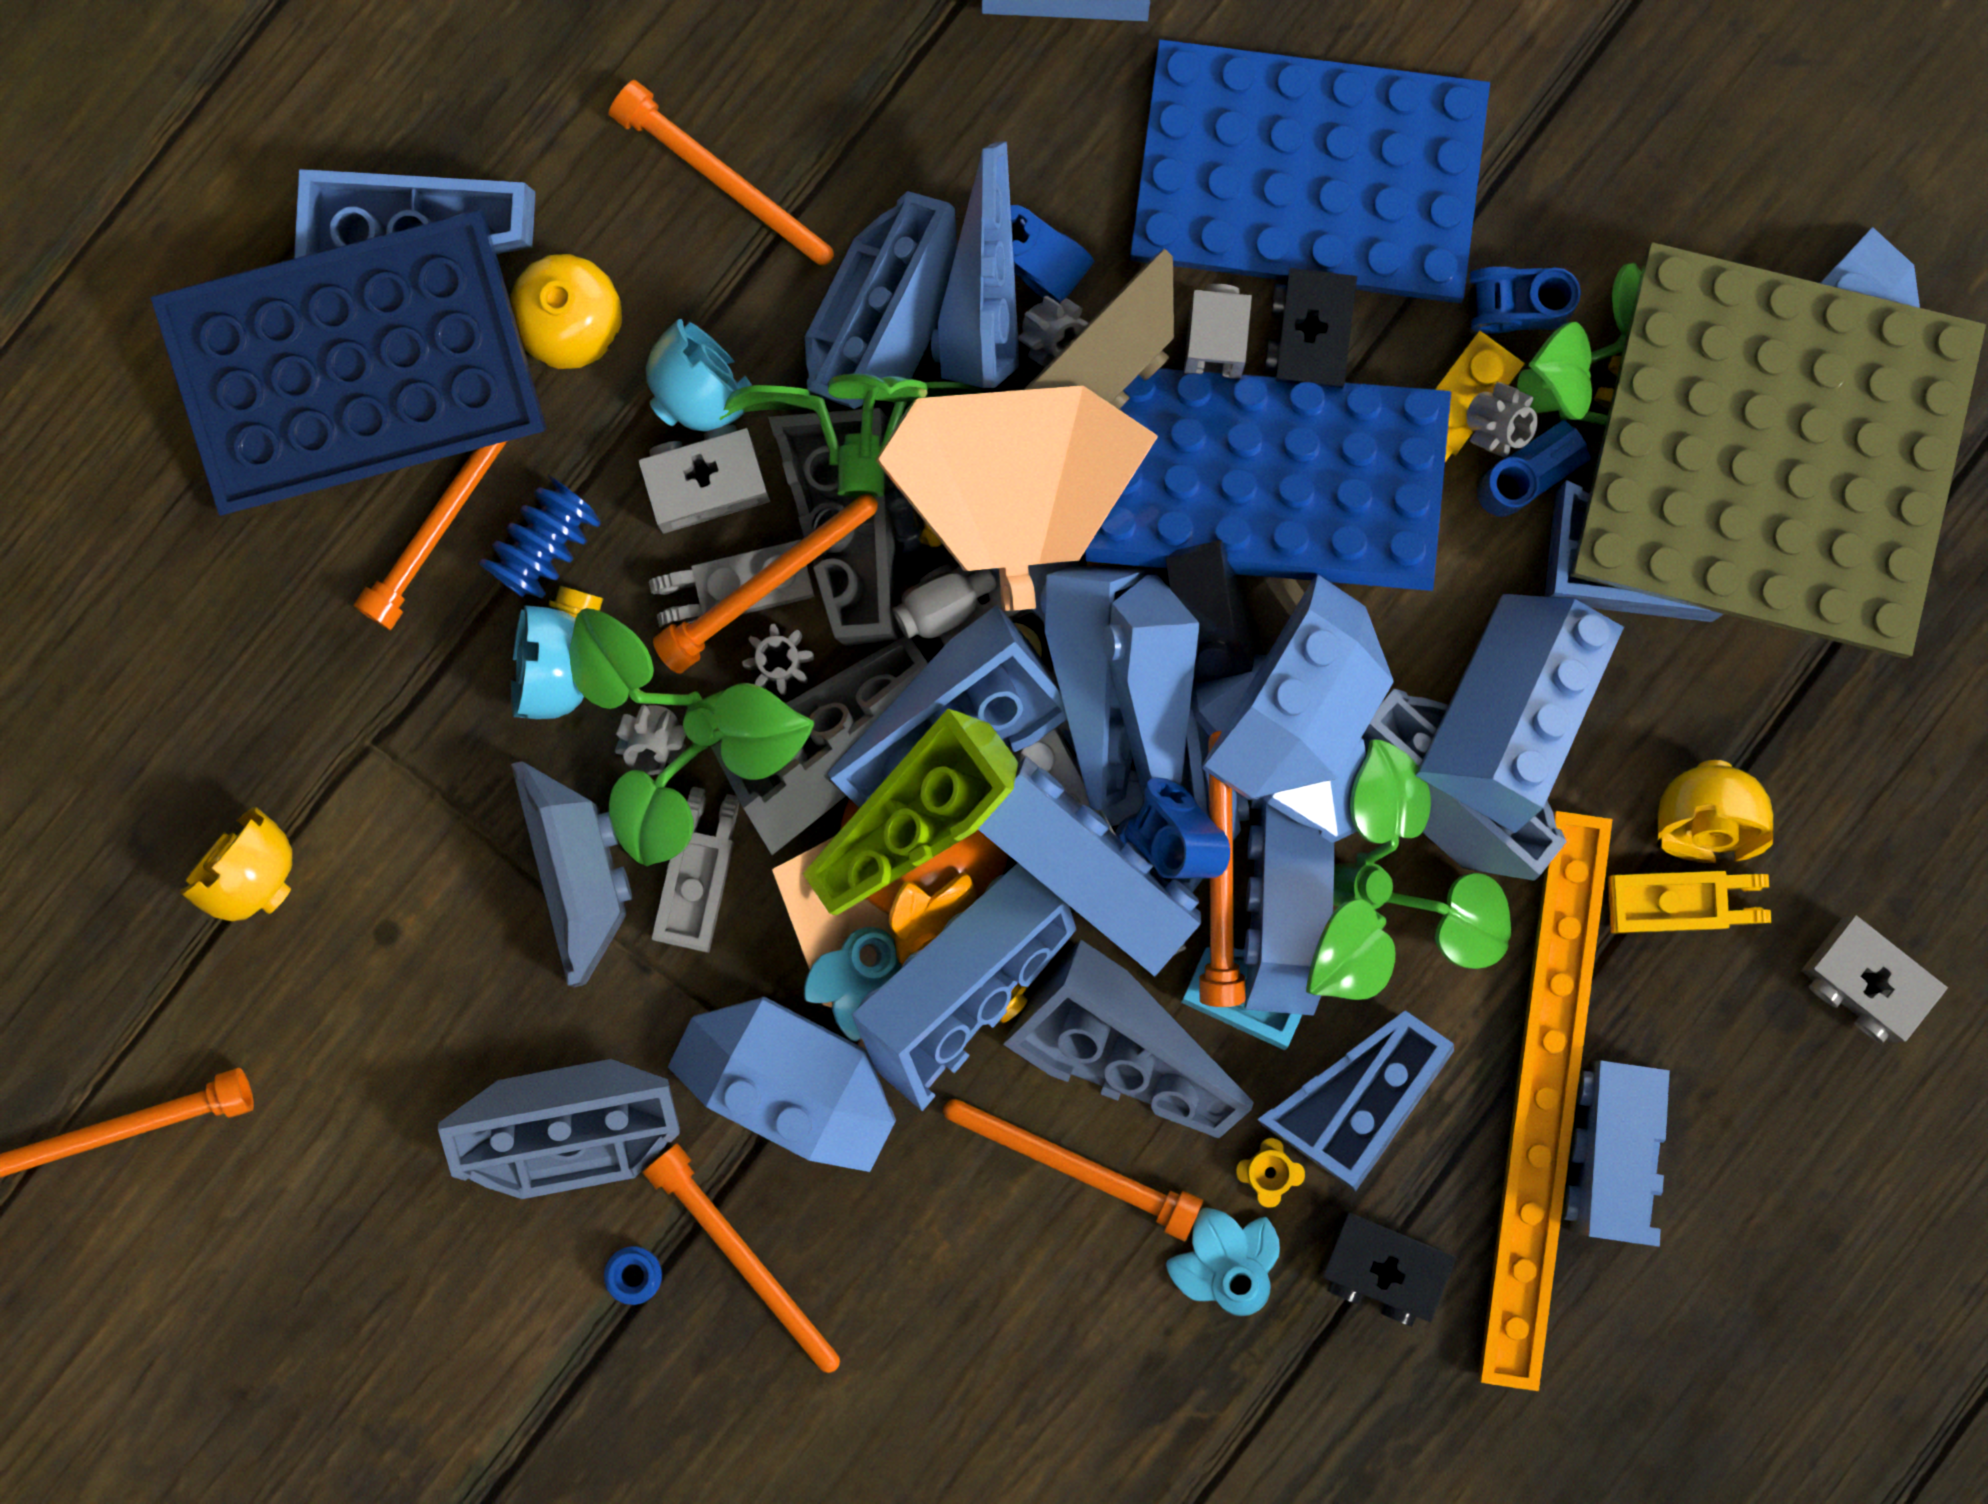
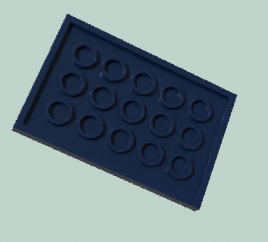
[150,209,547,516]

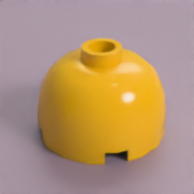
[509,254,622,369]
[1658,760,1773,863]
[180,807,292,921]

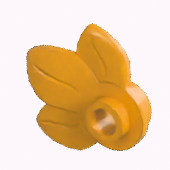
[889,872,976,965]

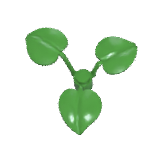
[1517,262,1641,426]
[720,374,984,498]
[569,608,814,866]
[1306,740,1511,1000]

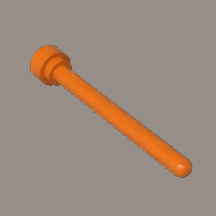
[608,80,834,266]
[353,441,507,631]
[653,494,878,674]
[1199,731,1246,1007]
[0,1068,254,1178]
[943,1099,1203,1242]
[642,1143,840,1373]

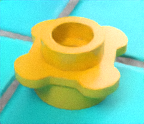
[1236,1138,1305,1207]

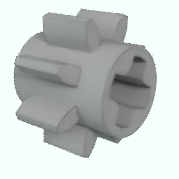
[1018,296,1088,367]
[1467,382,1537,458]
[742,624,814,697]
[615,705,686,775]

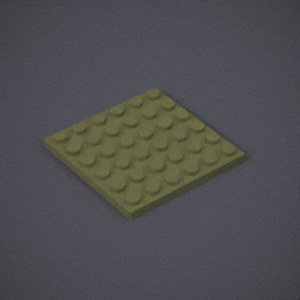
[1570,242,1986,659]

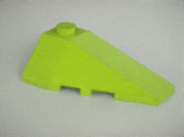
[802,708,1018,916]

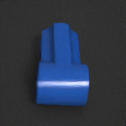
[1477,420,1592,517]

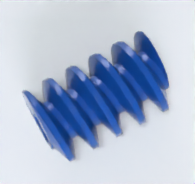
[478,475,601,599]

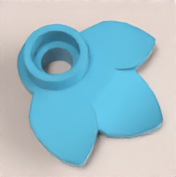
[804,927,902,1041]
[1166,1208,1280,1316]

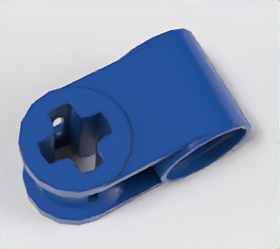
[1010,205,1094,304]
[1470,267,1581,333]
[1124,778,1230,879]

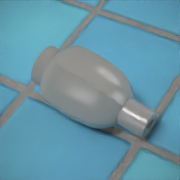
[893,569,997,639]

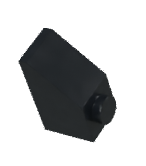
[1166,540,1259,683]

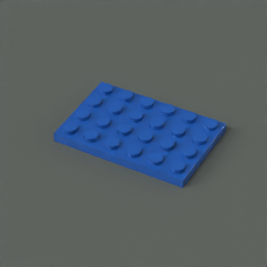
[1130,39,1490,304]
[1085,368,1451,591]

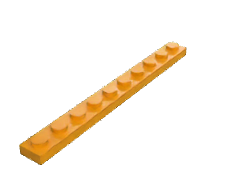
[1478,811,1613,1391]

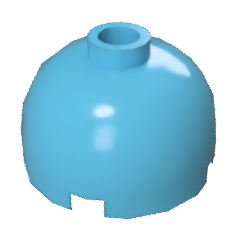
[646,319,752,432]
[511,606,584,719]

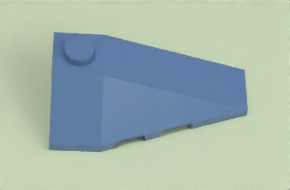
[931,141,1020,388]
[1041,565,1159,810]
[1103,574,1199,801]
[828,605,1067,808]

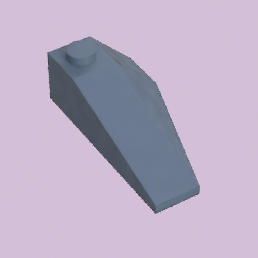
[1003,940,1254,1138]

